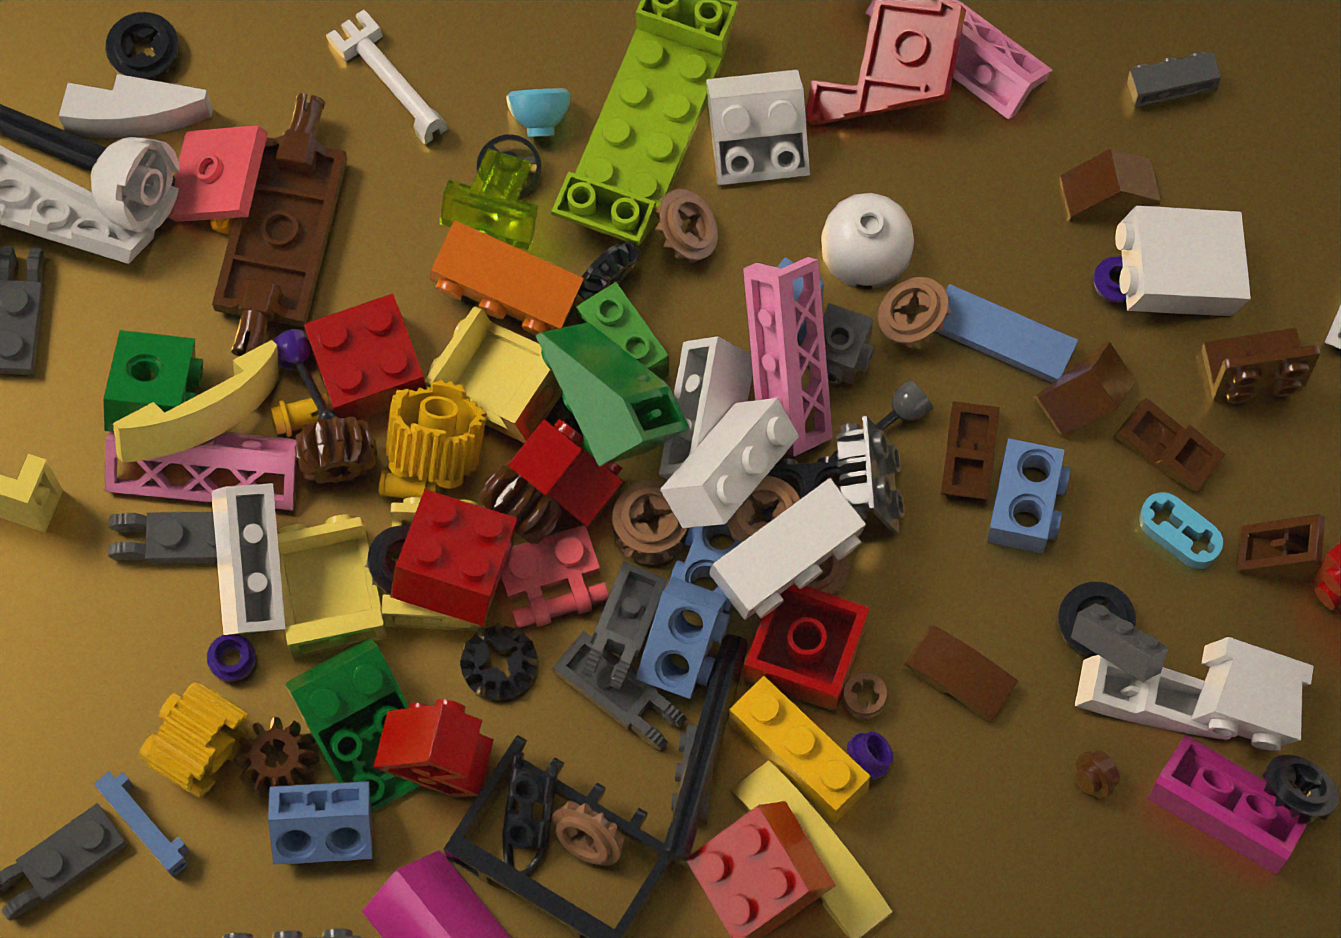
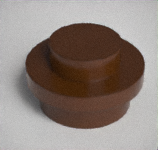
[1075,750,1120,799]

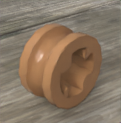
[843,672,887,720]

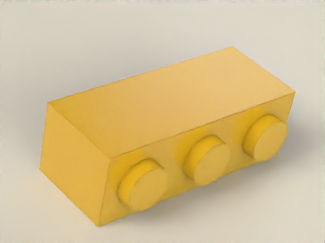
[729,676,871,824]

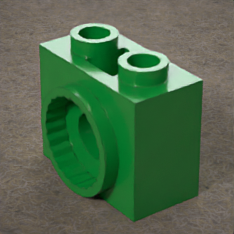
[103,330,203,432]

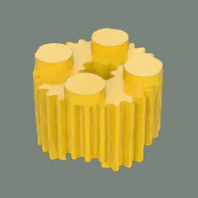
[385,379,487,489]
[139,681,249,798]

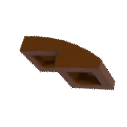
[1114,397,1226,492]
[941,401,1000,500]
[904,625,1018,721]

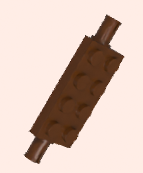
[212,93,347,357]

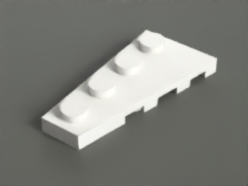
[0,145,155,264]

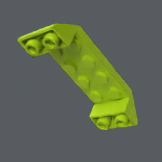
[551,0,738,245]

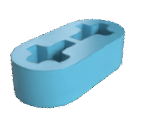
[1139,492,1223,569]

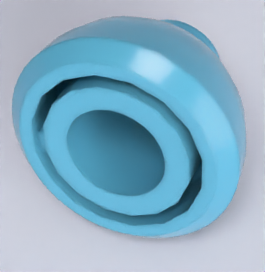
[506,88,571,137]

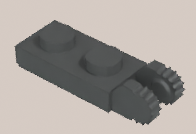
[0,246,45,375]
[108,512,217,564]
[581,561,668,689]
[552,631,687,751]
[0,803,127,921]

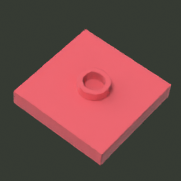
[168,125,268,222]

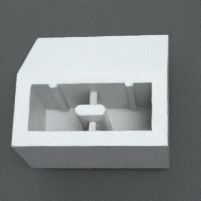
[706,70,810,185]

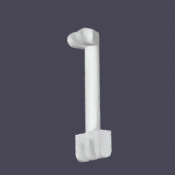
[326,10,448,145]

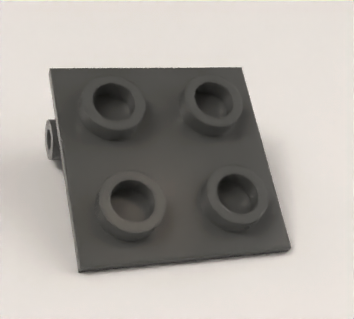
[836,416,904,535]

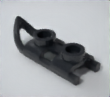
[502,751,559,876]

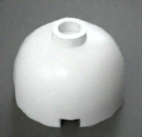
[91,137,180,232]
[821,193,914,288]

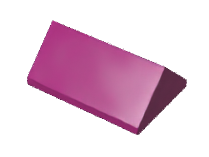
[1147,734,1308,875]
[362,850,511,938]

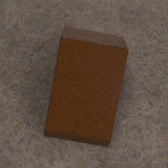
[1059,148,1161,221]
[1034,342,1135,436]
[1237,514,1325,583]

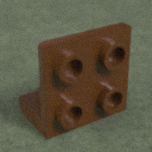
[1201,328,1320,403]

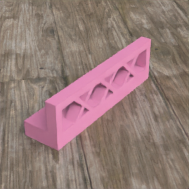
[866,0,1052,119]
[743,257,833,457]
[105,432,299,510]

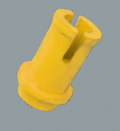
[270,393,330,437]
[379,467,442,499]

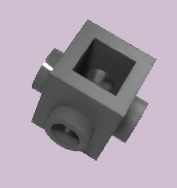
[808,303,875,385]

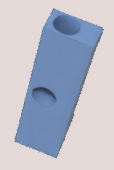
[94,771,189,877]

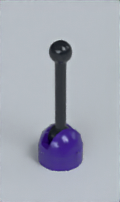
[274,329,337,420]

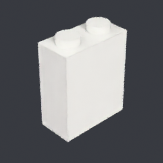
[1115,206,1251,316]

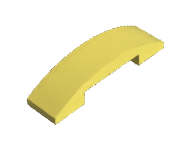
[113,340,279,462]
[730,760,893,938]

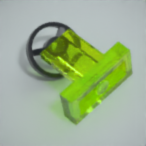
[440,134,542,250]

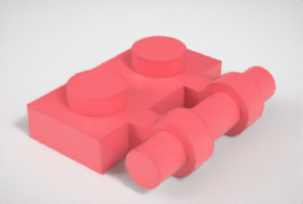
[501,525,609,628]

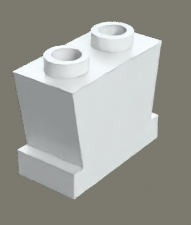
[1191,637,1314,751]

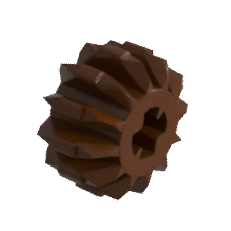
[294,416,377,484]
[479,466,563,544]
[235,716,320,798]

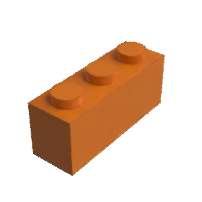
[430,220,584,336]

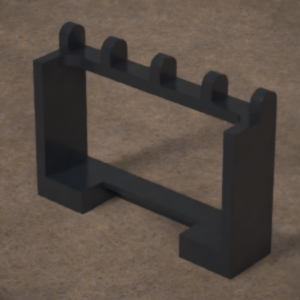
[443,735,676,938]

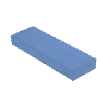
[934,284,1078,383]

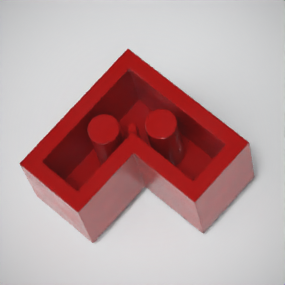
[508,419,626,527]
[374,699,494,798]

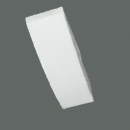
[59,74,213,138]
[1075,655,1231,740]

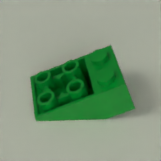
[536,322,690,466]
[284,637,421,812]

